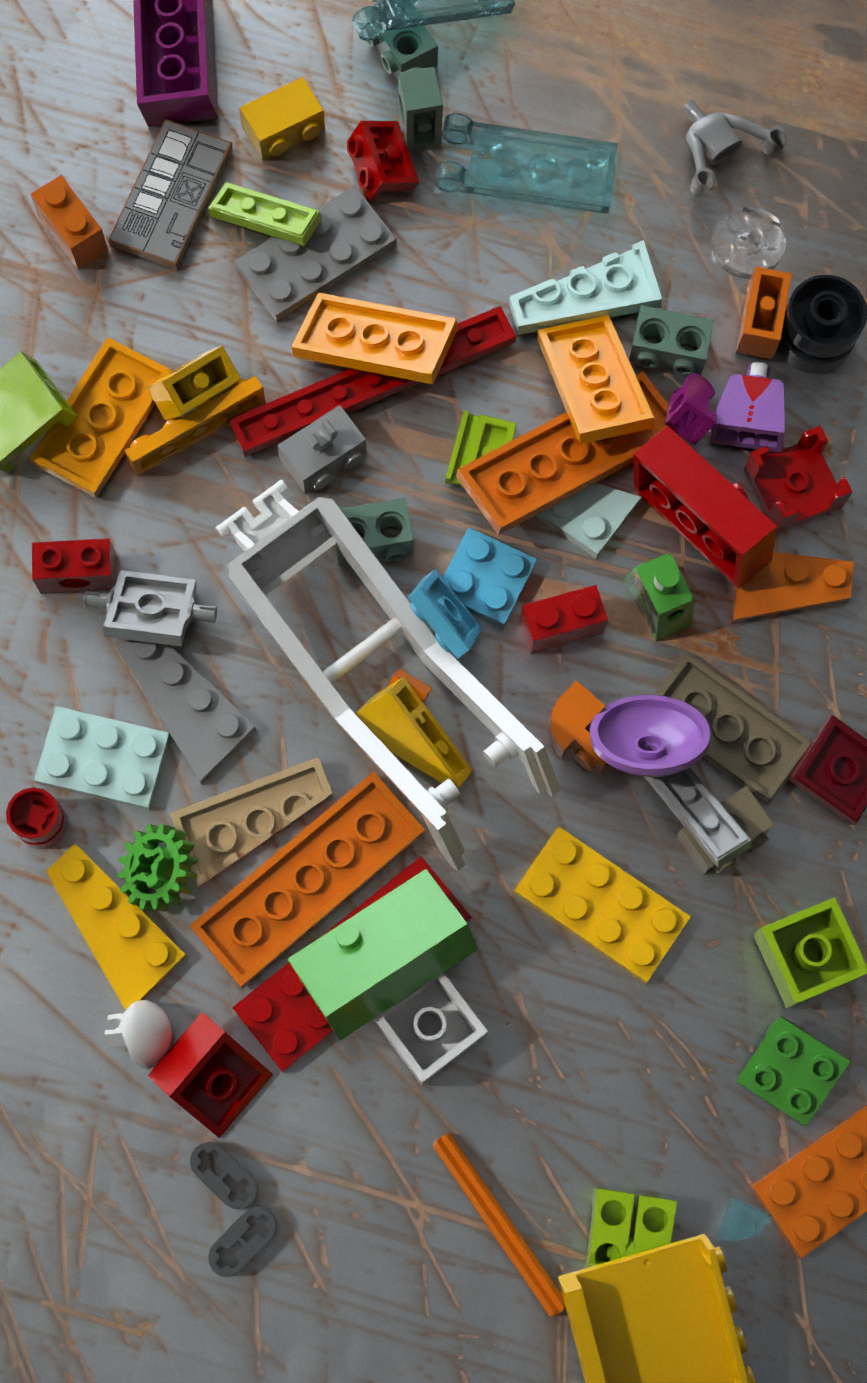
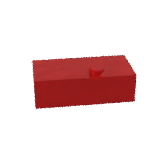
[633,425,777,589]

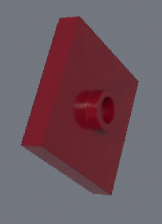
[788,715,867,825]

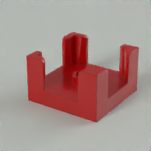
[744,426,853,533]

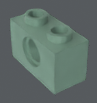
[398,67,443,150]

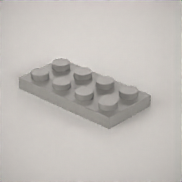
[234,185,396,322]

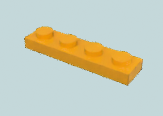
[125,375,266,476]

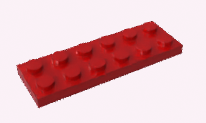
[232,856,472,1073]

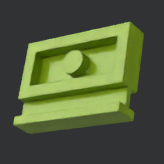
[445,410,517,488]

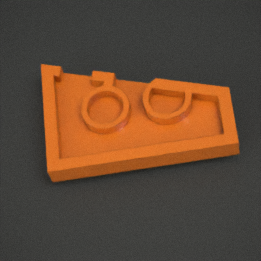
[731,552,854,624]

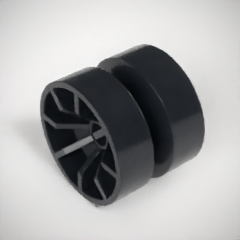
[778,275,867,374]

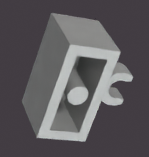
[277,405,367,494]

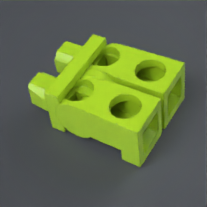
[585,1187,677,1268]

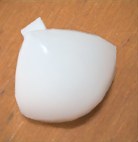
[104,1000,172,1069]

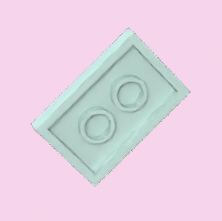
[34,706,171,810]

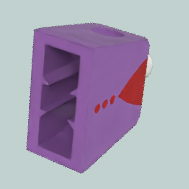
[710,362,785,453]

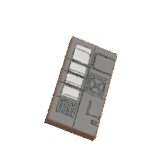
[108,119,233,270]

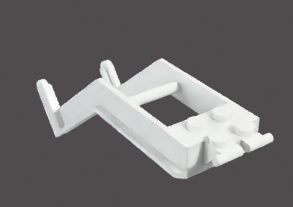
[215,480,560,872]

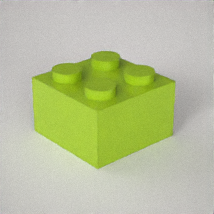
[753,897,867,1009]

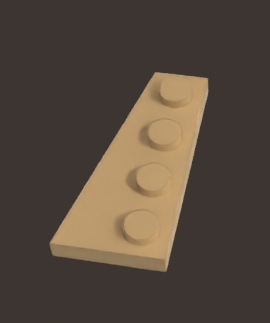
[169,757,333,888]

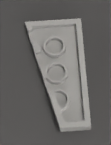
[118,640,256,784]

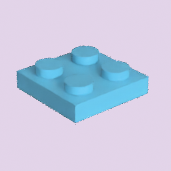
[443,527,537,629]
[408,569,483,659]

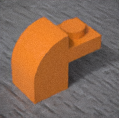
[548,680,609,774]

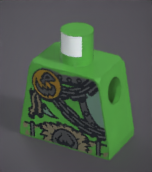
[624,553,694,641]

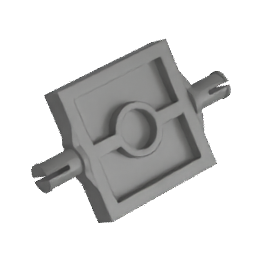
[83,570,217,647]

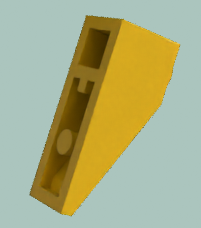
[355,676,473,788]

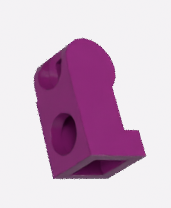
[665,373,717,445]

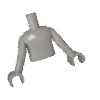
[682,100,787,197]

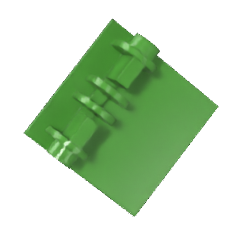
[736,1015,851,1126]

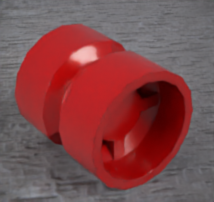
[6,787,68,849]

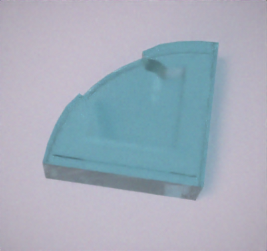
[715,1198,771,1241]

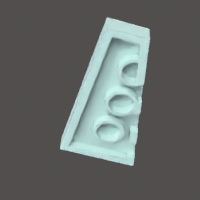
[510,240,662,335]

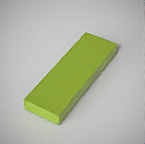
[208,182,322,246]

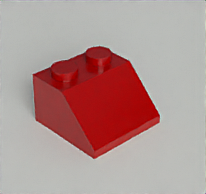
[147,1012,273,1138]

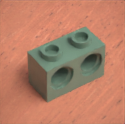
[363,0,438,80]
[629,305,714,376]
[335,498,413,568]

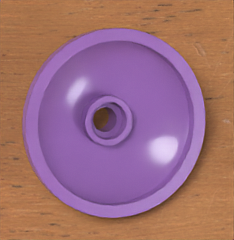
[590,695,711,777]

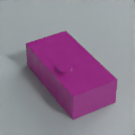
[133,0,218,127]

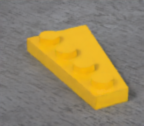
[46,843,187,1010]

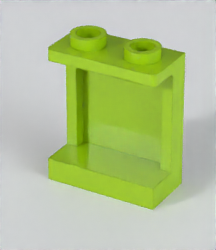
[0,351,78,473]

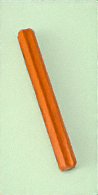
[433,1133,566,1317]

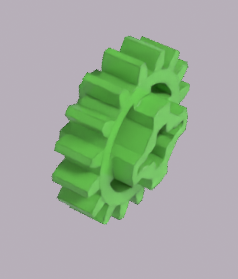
[117,824,198,912]

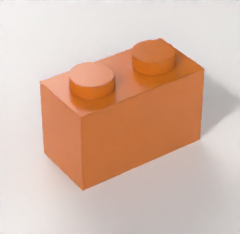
[30,175,108,269]
[736,266,792,359]

